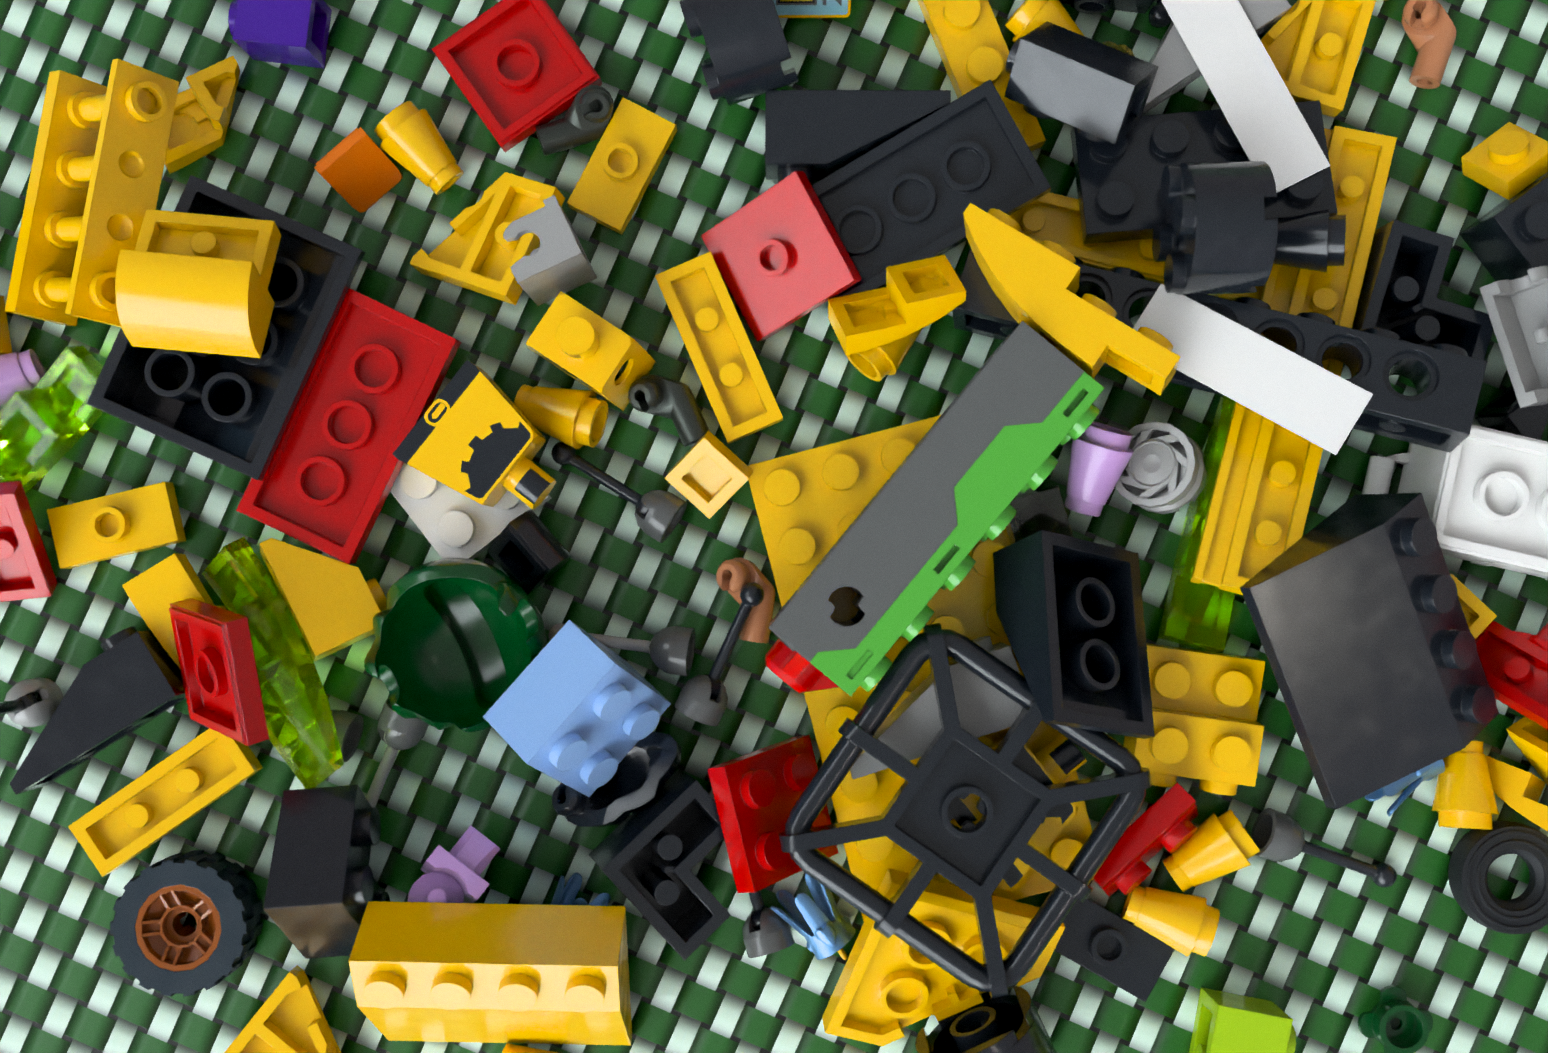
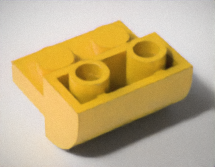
[115,209,281,358]

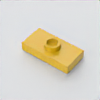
[567,97,677,235]
[47,482,186,569]

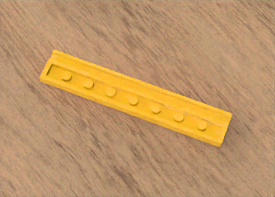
[1190,126,1397,595]

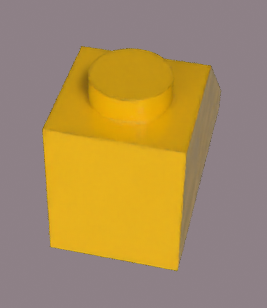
[260,538,386,662]

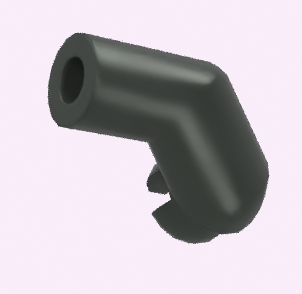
[535,85,614,156]
[628,375,710,447]

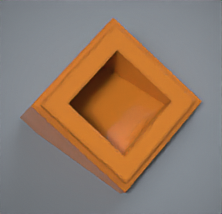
[314,127,403,213]

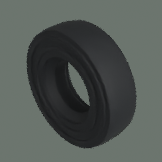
[1448,821,1548,934]

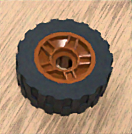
[110,850,263,997]

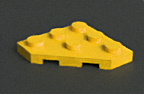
[822,868,1065,1046]

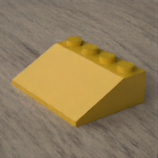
[348,901,632,1046]

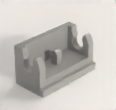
[503,195,597,306]
[1480,266,1548,408]

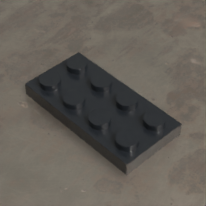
[812,79,1051,302]
[1071,100,1338,244]

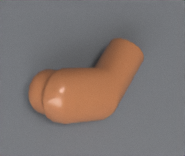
[1402,0,1456,89]
[716,557,776,644]

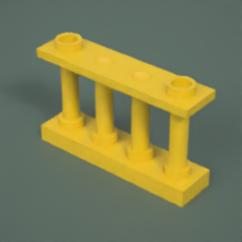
[5,59,179,328]

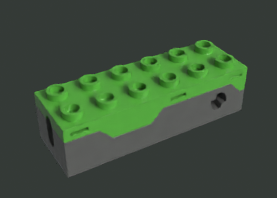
[765,321,1105,696]

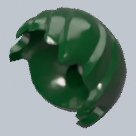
[364,558,547,733]

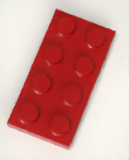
[236,288,461,564]

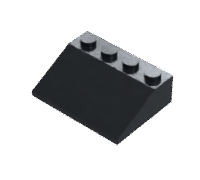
[86,175,365,481]
[1240,493,1499,809]

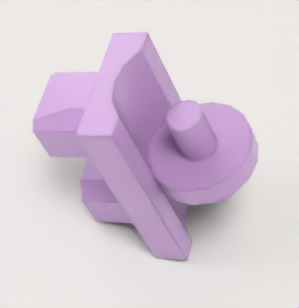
[407,825,500,903]

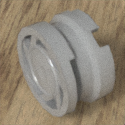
[1115,421,1208,514]

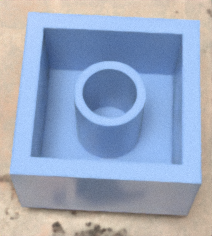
[483,620,671,797]

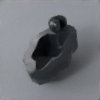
[552,732,682,827]

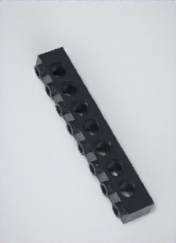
[952,247,1488,453]

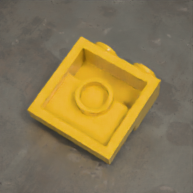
[1123,643,1266,796]

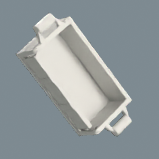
[1362,424,1548,581]

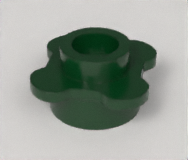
[1358,985,1433,1053]

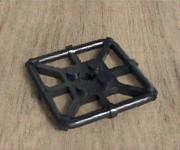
[779,623,1152,998]

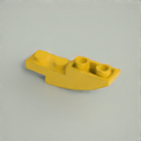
[963,203,1181,395]

